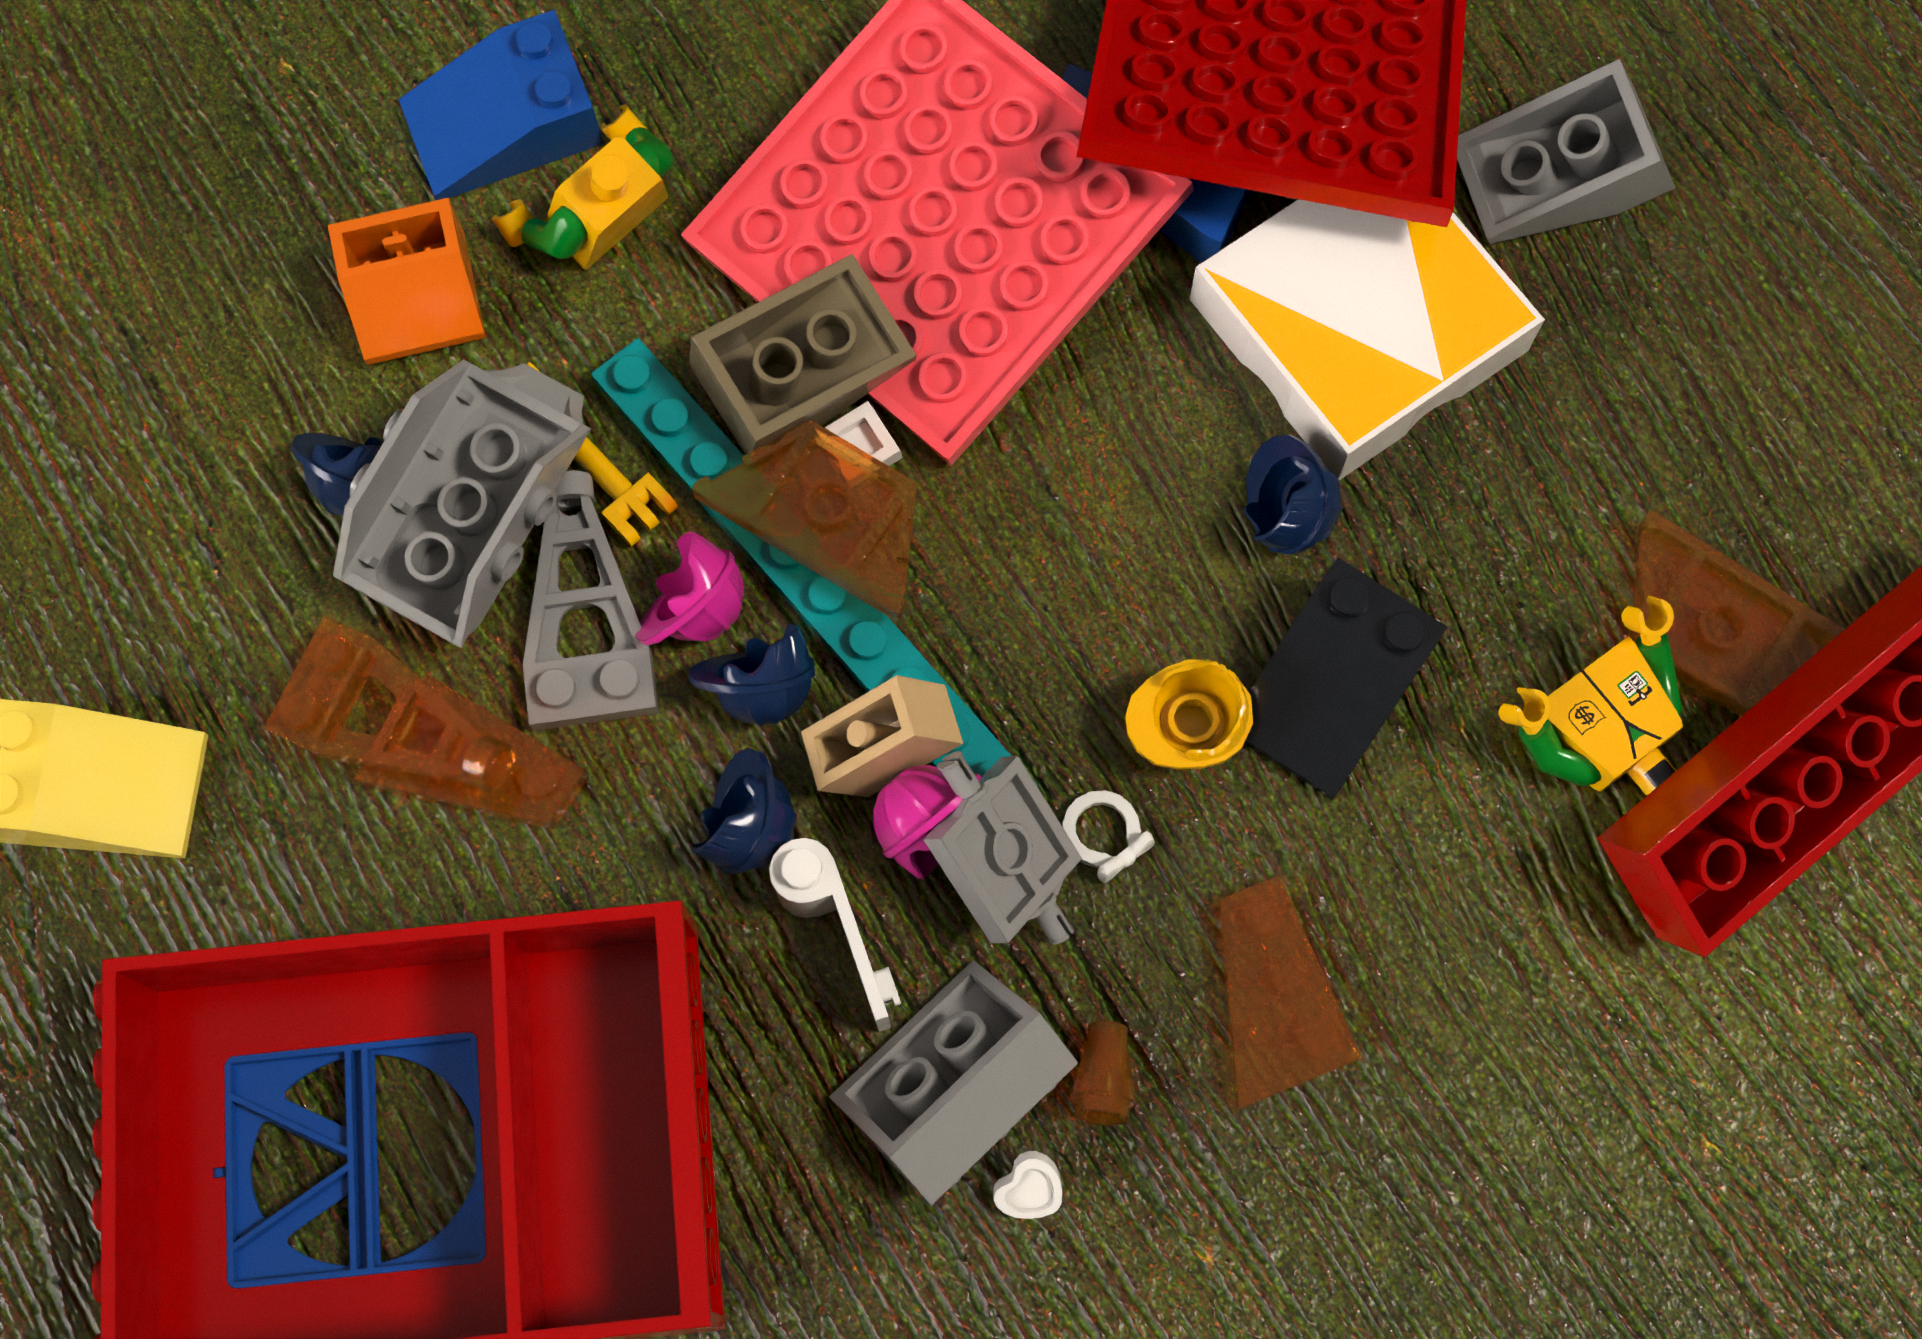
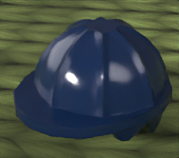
[290,433,383,517]
[1244,435,1343,555]
[688,624,815,726]
[691,748,797,875]

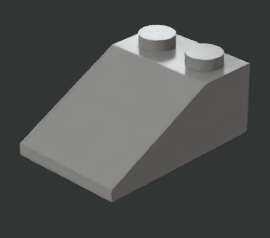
[1457,59,1675,244]

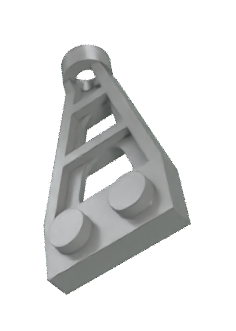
[523,470,659,731]

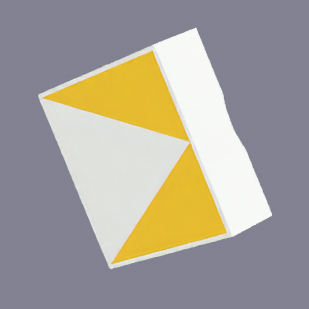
[1189,199,1545,480]

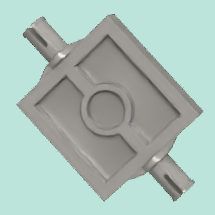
[924,751,1082,945]

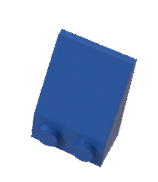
[398,9,604,200]

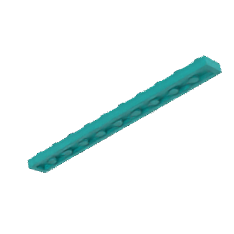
[591,338,1038,787]

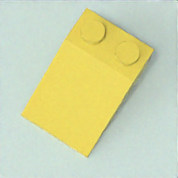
[0,699,209,859]

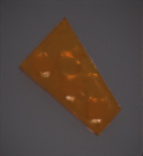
[1217,875,1362,1111]

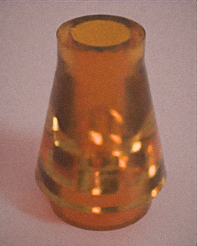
[1069,1021,1136,1125]

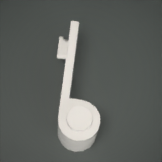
[769,838,901,1032]

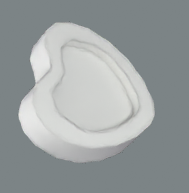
[993,1151,1062,1219]

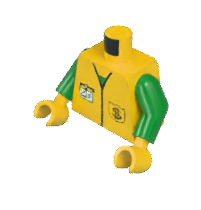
[491,105,673,271]
[1498,595,1683,796]

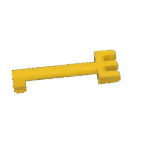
[526,362,678,547]

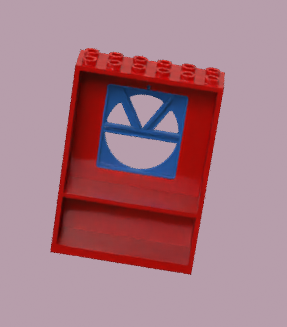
[92,900,726,1339]

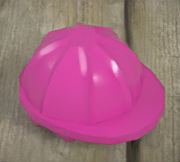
[636,531,744,646]
[873,765,982,879]

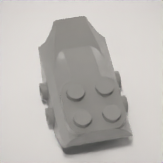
[333,359,591,648]

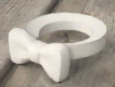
[1062,790,1155,883]

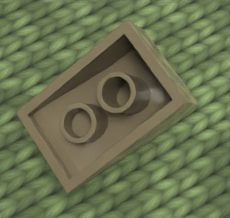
[689,254,917,465]

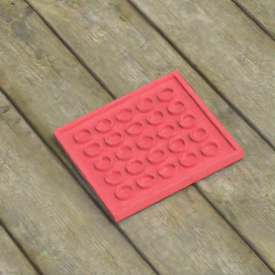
[681,0,1193,466]

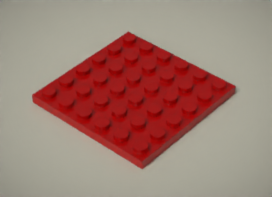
[1076,0,1467,227]

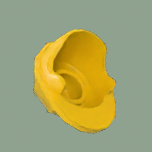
[1125,659,1253,770]

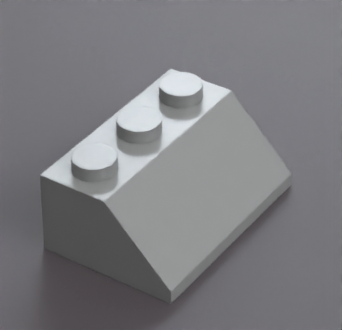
[829,960,1078,1206]

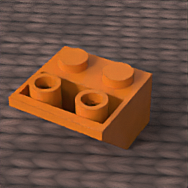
[328,197,486,365]

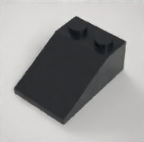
[1244,558,1447,801]

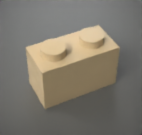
[801,675,963,797]

